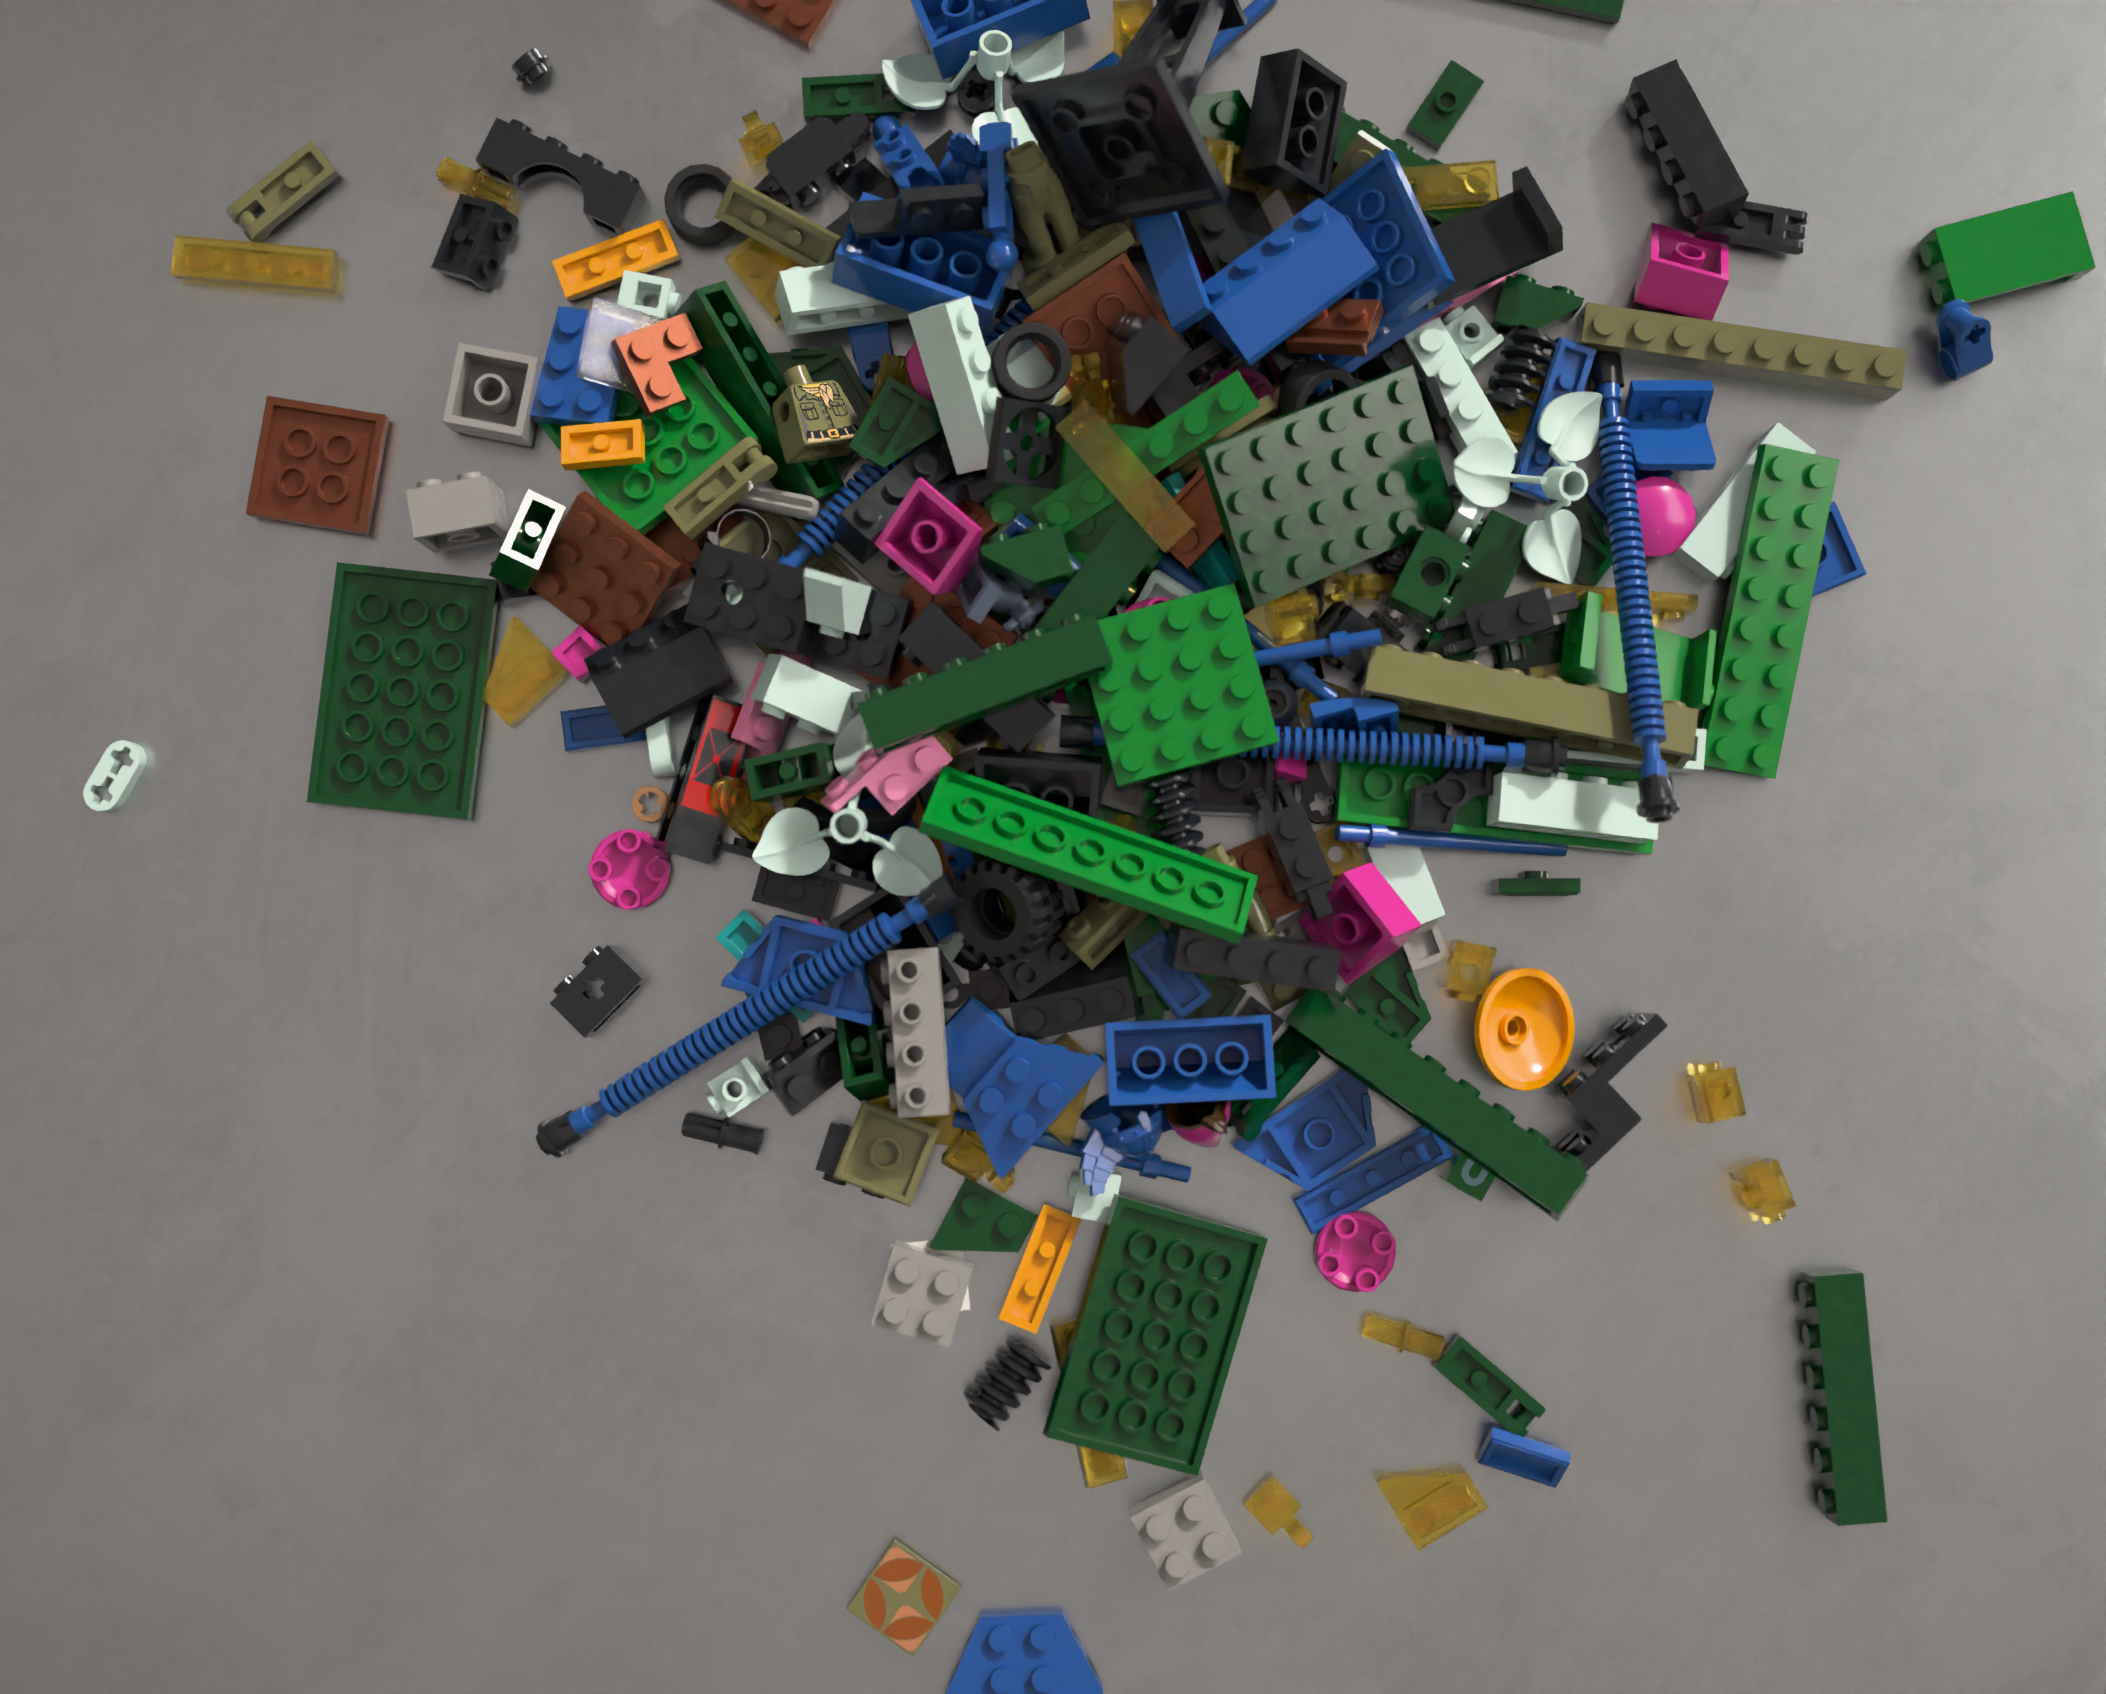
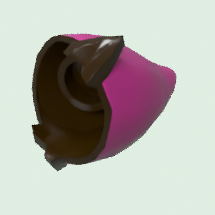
[1164,1101,1231,1148]

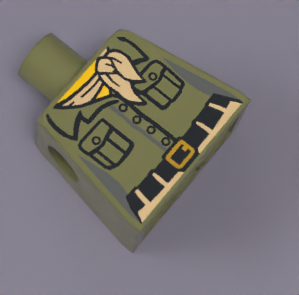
[772,365,862,464]

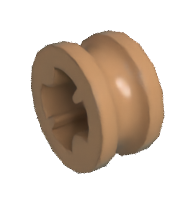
[632,786,668,823]

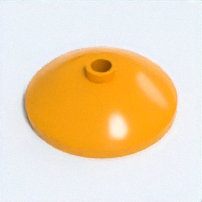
[1474,968,1575,1091]

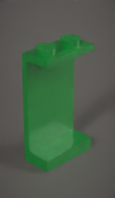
[1920,191,2096,309]
[1559,591,1718,711]

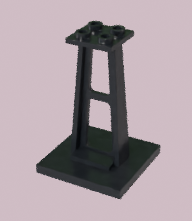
[1011,0,1247,227]

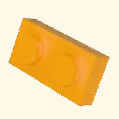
[561,419,645,471]

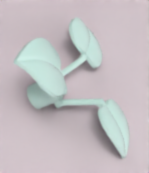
[882,30,1064,146]
[1452,391,1603,584]
[752,714,943,896]

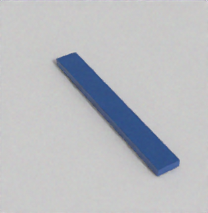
[1086,51,1213,334]

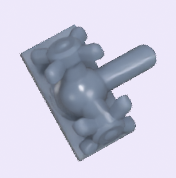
[956,559,1046,635]

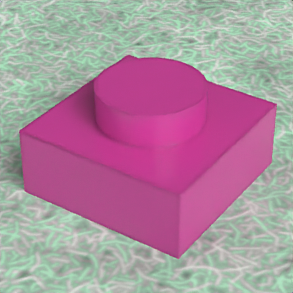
[551,625,603,683]

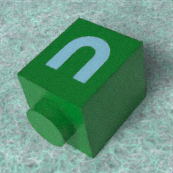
[1440,1150,1495,1202]

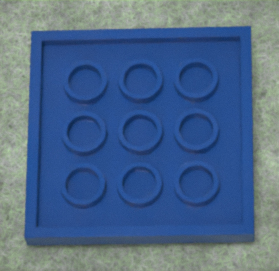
[1311,148,1455,368]

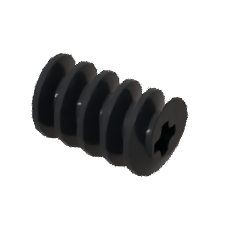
[1484,324,1558,417]
[1142,768,1206,854]
[963,1339,1052,1431]

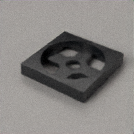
[985,397,1069,489]

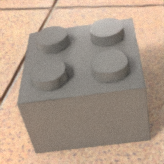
[442,343,543,447]
[405,472,510,552]
[870,1240,974,1348]
[1129,1470,1242,1592]

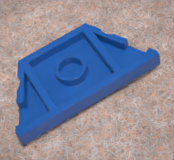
[721,915,876,1026]
[963,1036,1104,1179]
[1231,1069,1376,1191]
[945,1610,1103,1694]

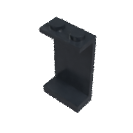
[1425,166,1563,310]

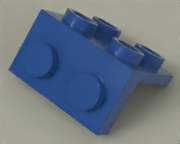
[1623,380,1716,471]

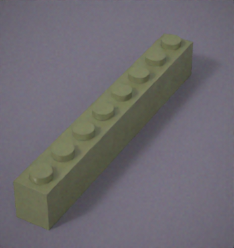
[1574,302,1907,400]
[1360,644,1699,769]

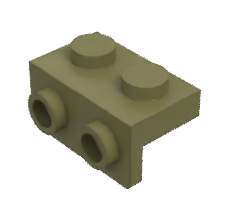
[1057,895,1149,970]

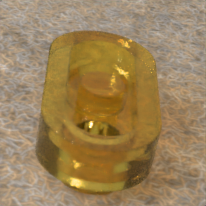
[710,776,776,843]

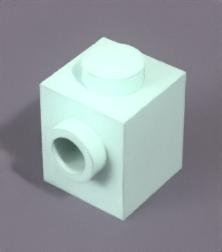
[1067,1169,1122,1223]

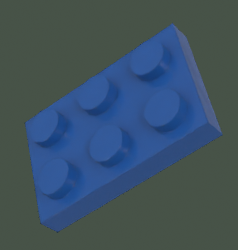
[530,306,639,426]

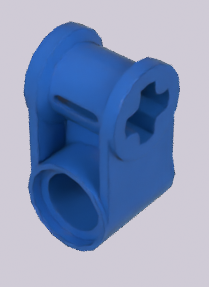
[1936,299,1993,381]
[847,321,898,401]

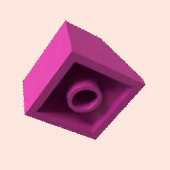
[1634,222,1729,321]
[874,477,983,596]
[1298,862,1422,985]

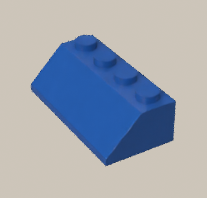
[1200,198,1379,366]
[1104,1015,1276,1107]

